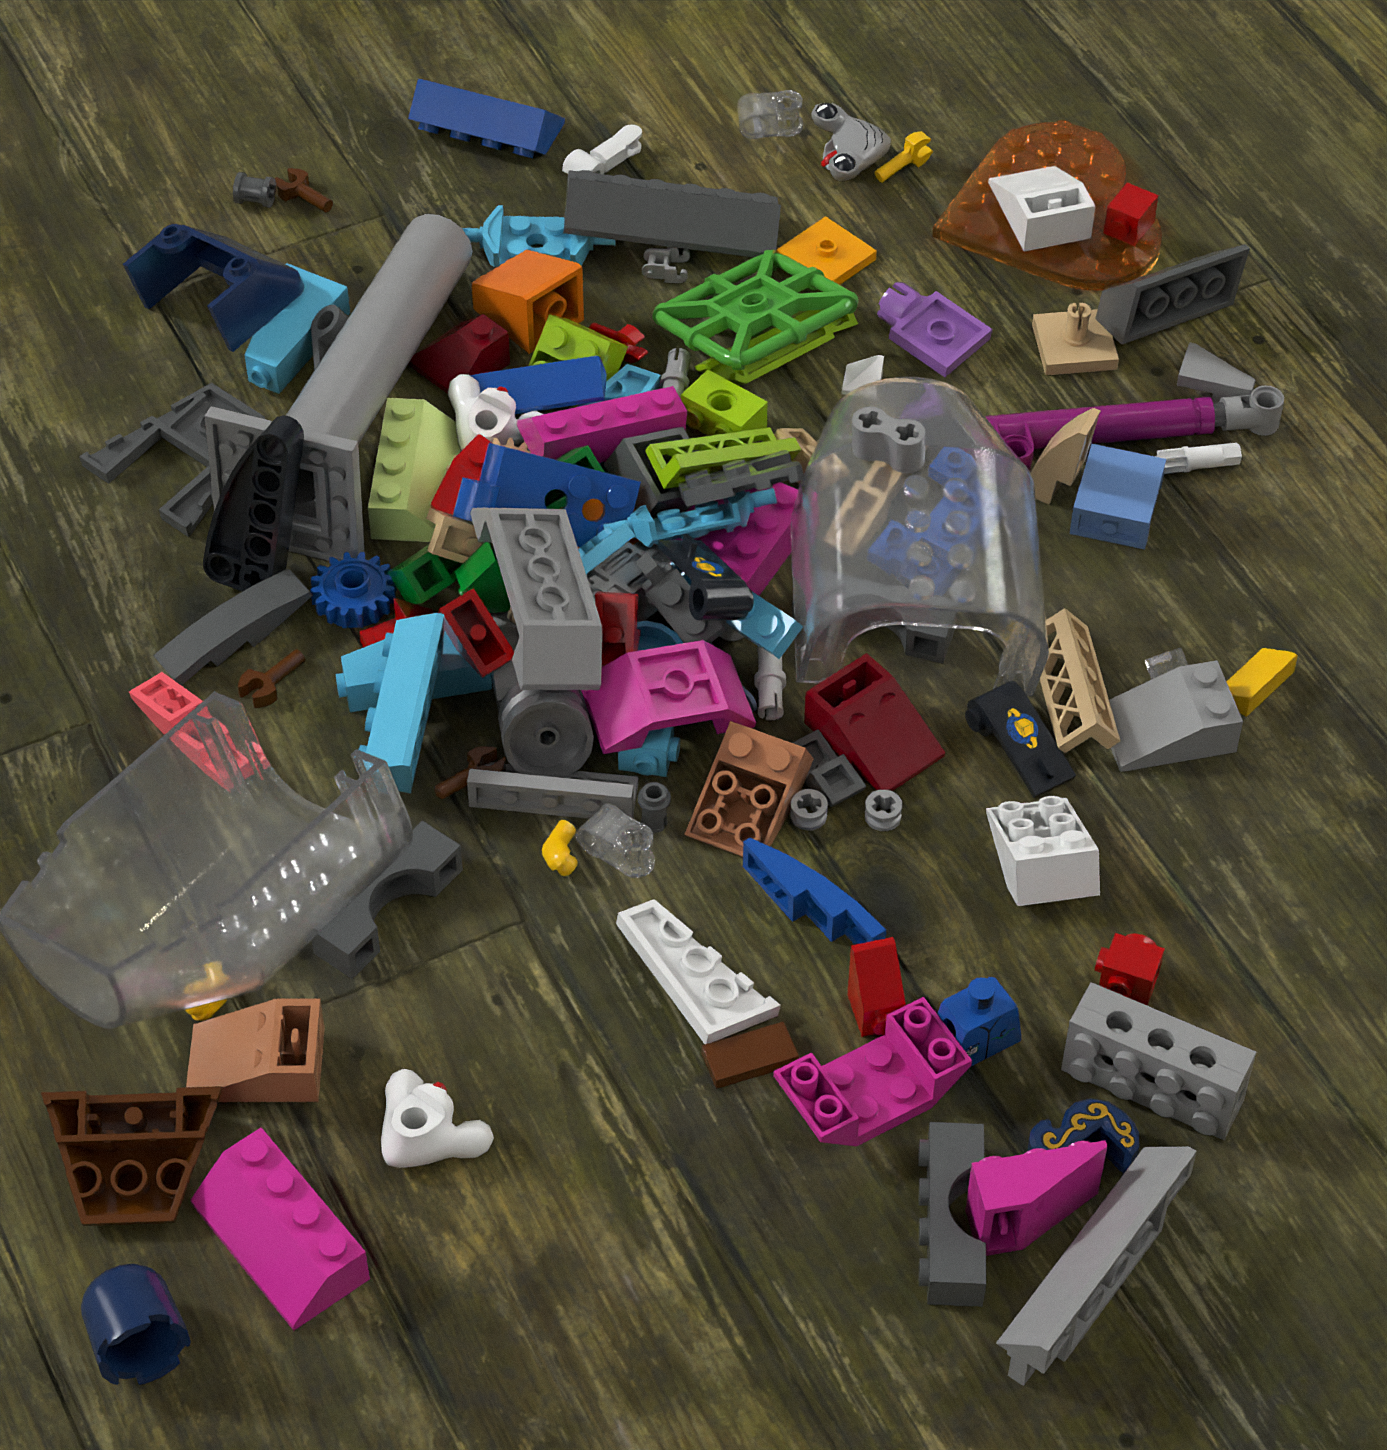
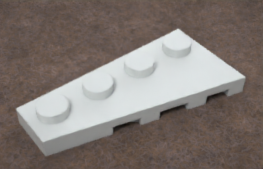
[616,899,781,1044]

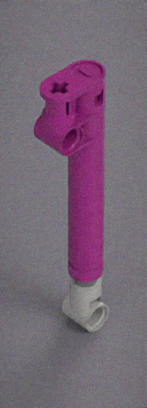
[950,386,1284,485]

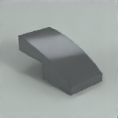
[792,729,866,807]

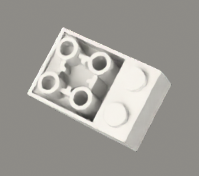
[988,166,1095,251]
[986,796,1100,906]

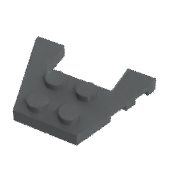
[678,450,805,507]

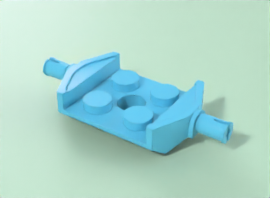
[462,205,616,267]
[603,488,777,547]

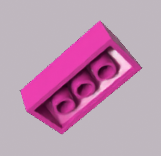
[517,386,687,463]
[191,1128,370,1331]

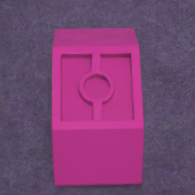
[581,640,756,754]
[774,997,972,1146]

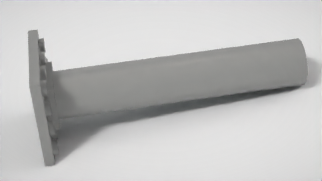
[204,214,473,561]

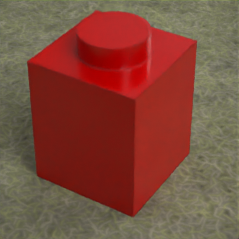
[1103,182,1159,246]

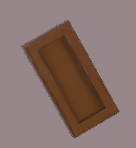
[701,1021,799,1089]

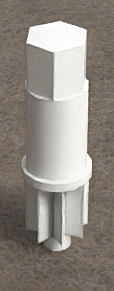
[1155,443,1242,474]

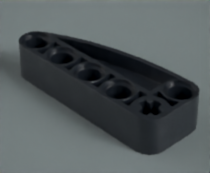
[203,415,304,591]

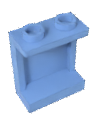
[1070,444,1166,550]

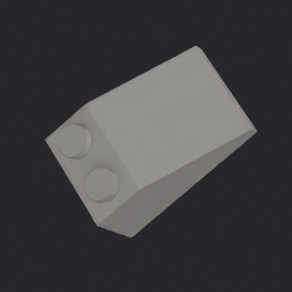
[1109,660,1243,772]

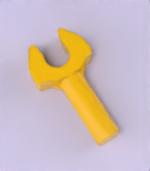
[874,131,933,183]

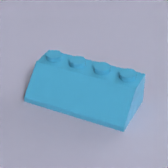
[356,613,444,793]

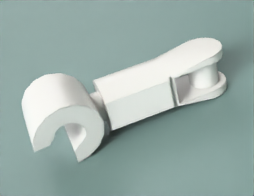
[562,125,642,175]

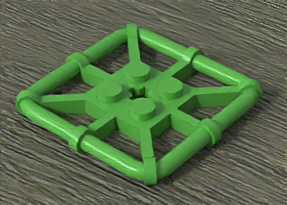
[652,249,858,370]

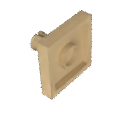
[1032,303,1119,375]

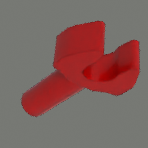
[589,323,648,363]

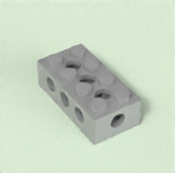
[1061,982,1257,1140]

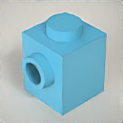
[618,727,680,777]

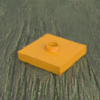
[776,216,877,285]

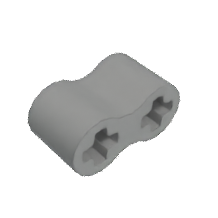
[852,406,926,474]

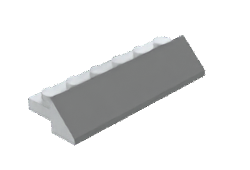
[996,1147,1197,1386]

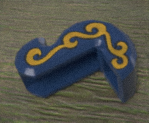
[1027,1098,1139,1174]

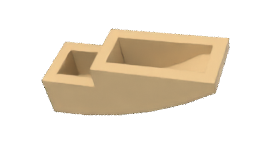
[1022,408,1100,505]

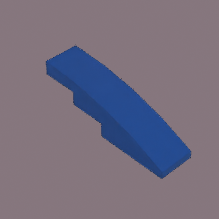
[743,838,886,945]

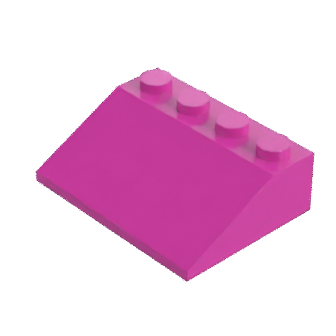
[670,482,812,596]

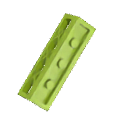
[645,427,801,489]

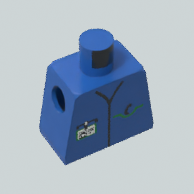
[937,977,1022,1066]

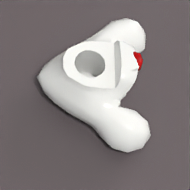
[448,374,543,451]
[381,1069,494,1168]

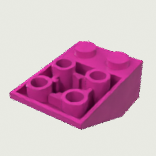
[965,1140,1107,1256]

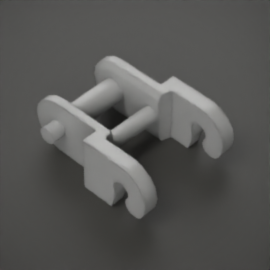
[642,246,690,283]

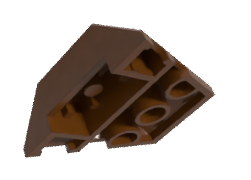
[41,1086,223,1226]

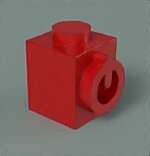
[1094,933,1165,1006]

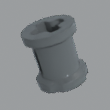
[233,172,276,208]

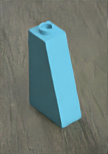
[245,263,350,394]
[335,630,492,712]

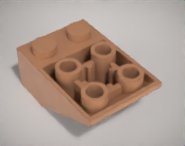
[684,721,814,857]
[186,999,325,1102]

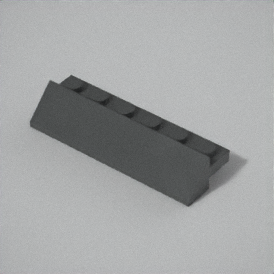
[563,170,781,257]

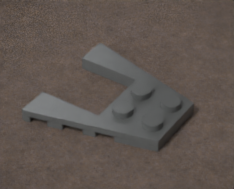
[79,383,265,537]

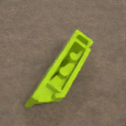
[694,309,858,385]

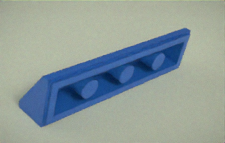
[470,356,607,414]

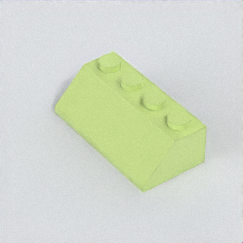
[368,398,461,542]

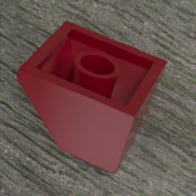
[408,314,510,394]

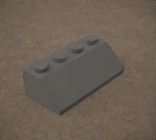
[1095,244,1250,345]

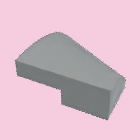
[1177,342,1256,403]

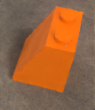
[472,249,584,354]

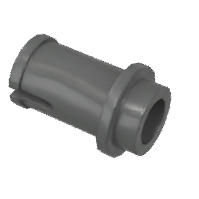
[638,782,671,833]

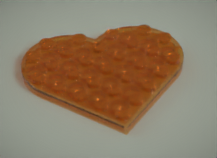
[932,120,1162,291]

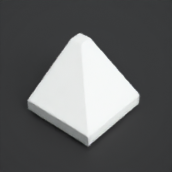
[842,355,884,398]

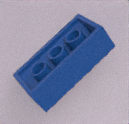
[408,78,565,158]

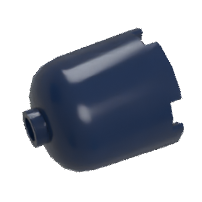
[81,1264,191,1385]

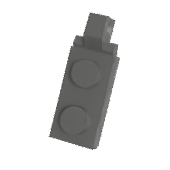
[635,552,727,644]

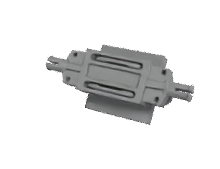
[586,541,671,622]

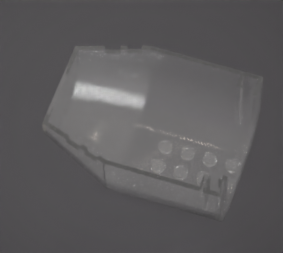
[791,377,1049,696]
[0,692,413,1029]

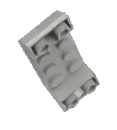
[470,508,602,690]

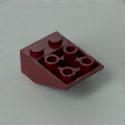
[804,653,945,791]

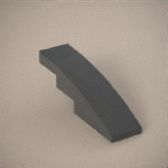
[153,568,313,686]

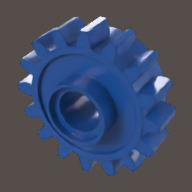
[310,552,397,628]

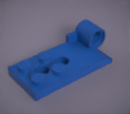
[453,443,641,555]

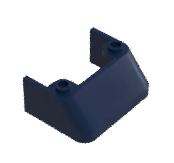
[123,224,304,352]

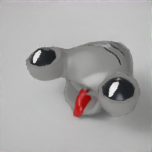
[811,103,891,181]

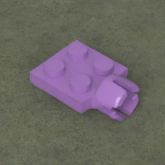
[877,282,992,377]

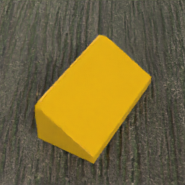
[1226,648,1298,717]

